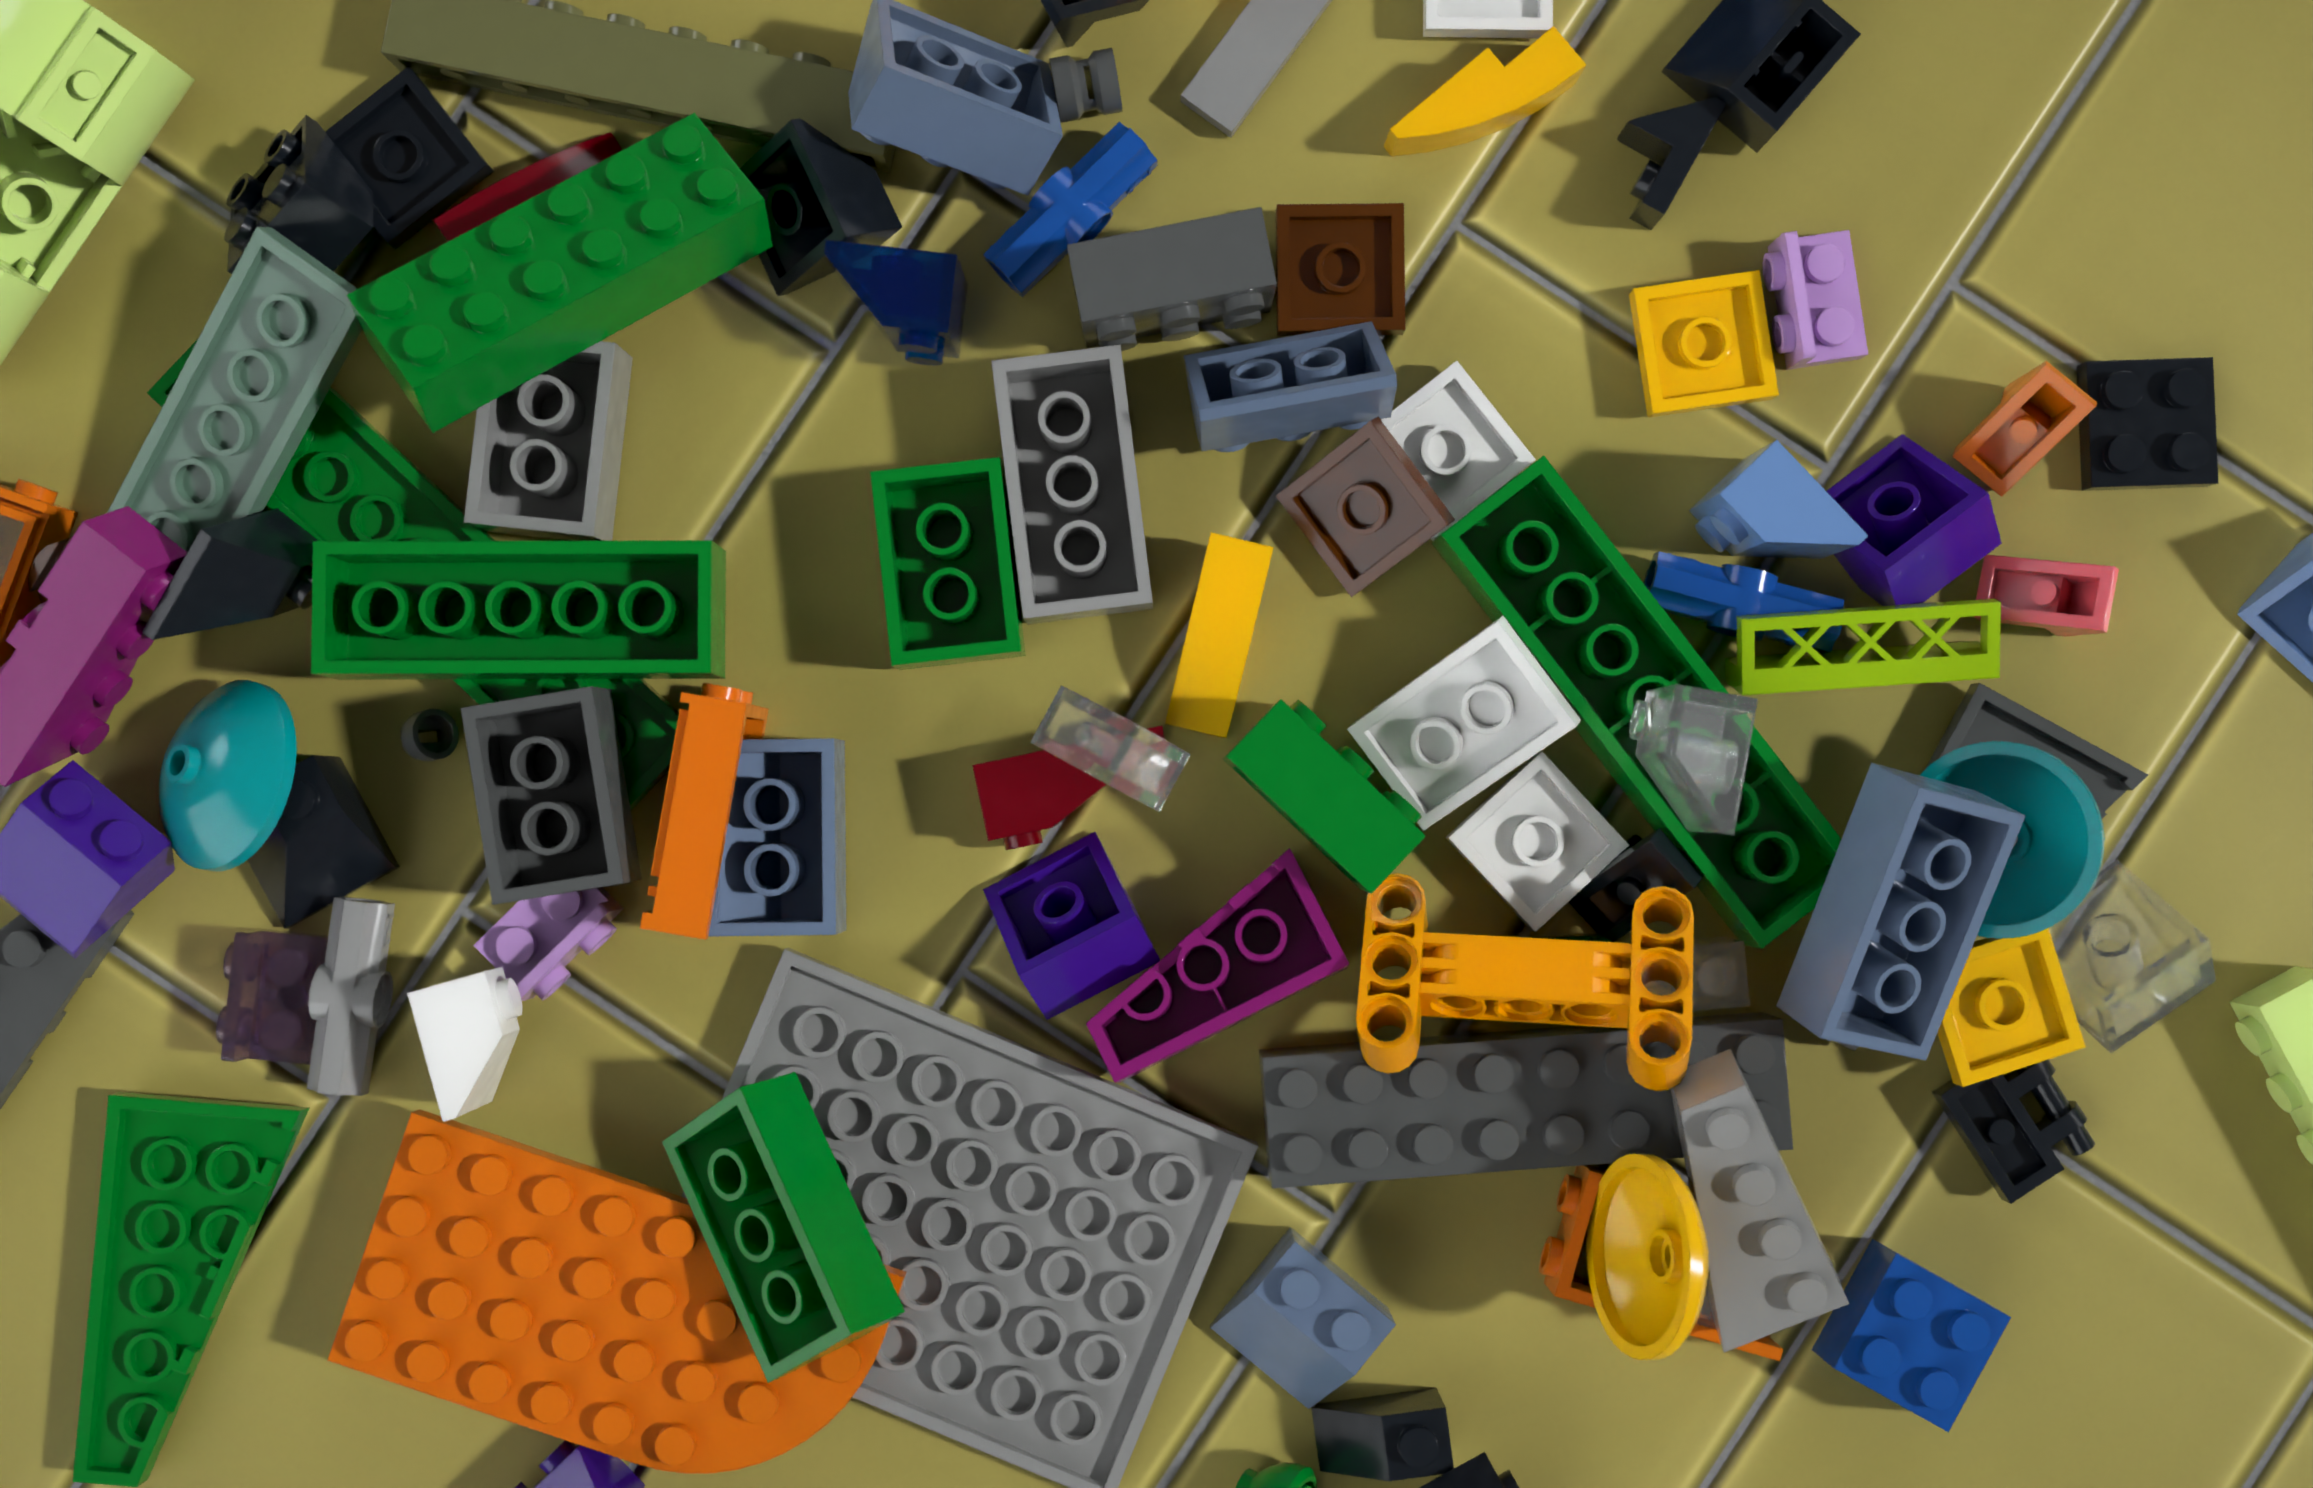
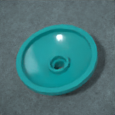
[159,680,297,872]
[1920,741,2105,939]

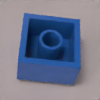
[1811,1239,2011,1432]

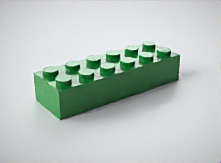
[346,112,773,433]
[311,540,726,680]

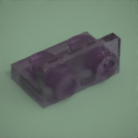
[216,929,328,1065]

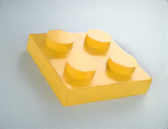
[1629,270,1779,418]
[1937,928,2086,1087]

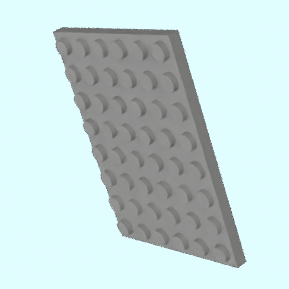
[681,947,1258,1488]

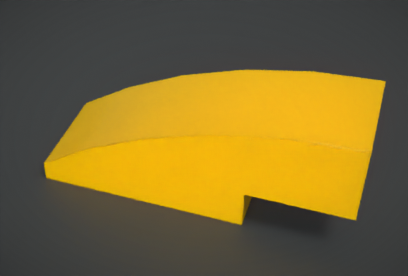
[1384,26,1586,157]
[1165,532,1274,738]

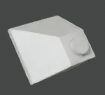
[407,967,523,1122]

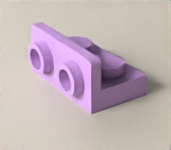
[1762,230,1868,370]
[473,887,623,1001]

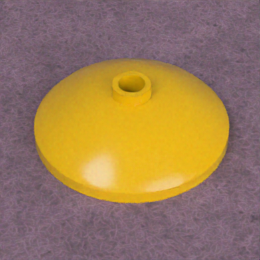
[1586,1154,1709,1360]

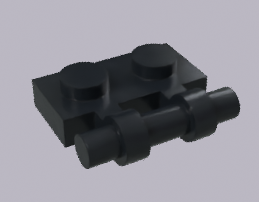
[1932,1059,2095,1204]

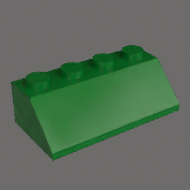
[662,1072,905,1383]

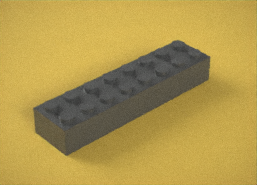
[1259,1012,1793,1189]

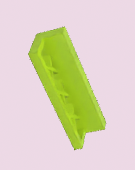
[1725,598,2001,696]

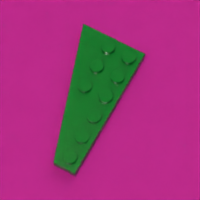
[73,1092,310,1487]

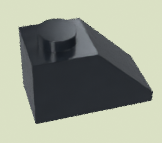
[1311,1388,1454,1481]

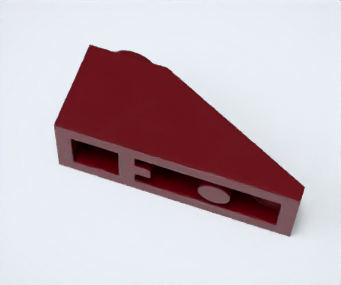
[972,725,1165,850]

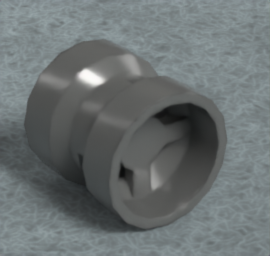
[1049,47,1123,123]

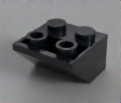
[1661,0,1861,153]
[224,115,374,274]

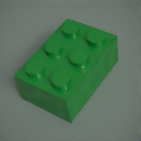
[870,457,1026,670]
[1223,699,1426,894]

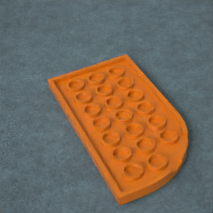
[327,1109,907,1474]

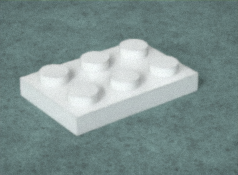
[1347,616,1581,831]

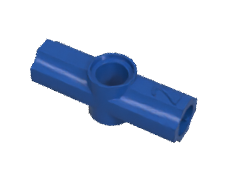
[983,121,1158,298]
[1643,551,1844,654]

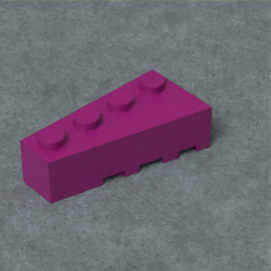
[0,506,187,787]
[1086,848,1349,1083]

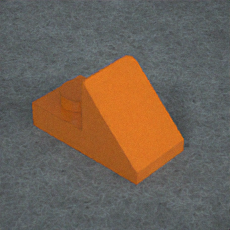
[1953,361,2097,497]

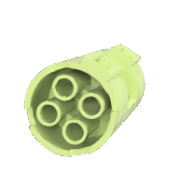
[0,0,195,366]

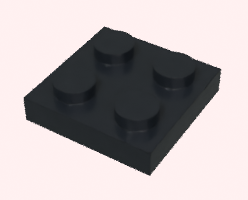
[325,66,494,249]
[2076,357,2219,491]

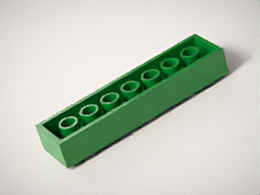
[1432,456,1841,949]

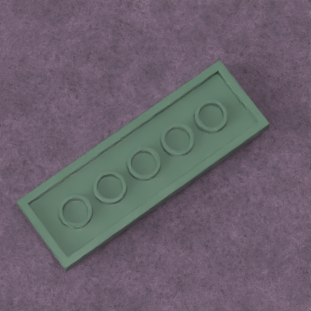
[107,227,362,552]

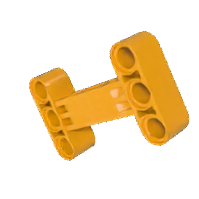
[1356,873,1694,1091]

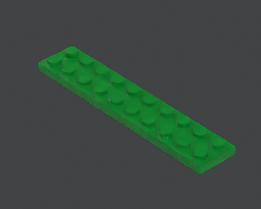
[147,339,679,811]

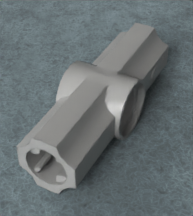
[307,897,395,1096]

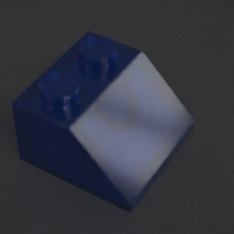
[824,240,968,366]

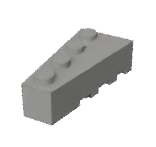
[1671,1049,1849,1352]

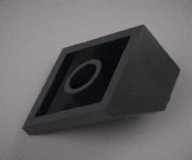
[740,118,902,296]
[142,508,318,640]
[247,755,400,929]

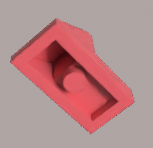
[1973,555,2119,637]

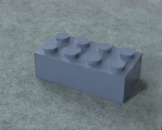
[1776,763,2026,1061]

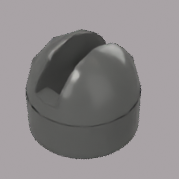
[400,709,459,761]

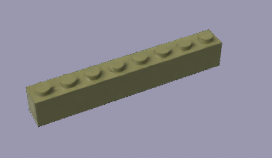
[381,0,896,173]

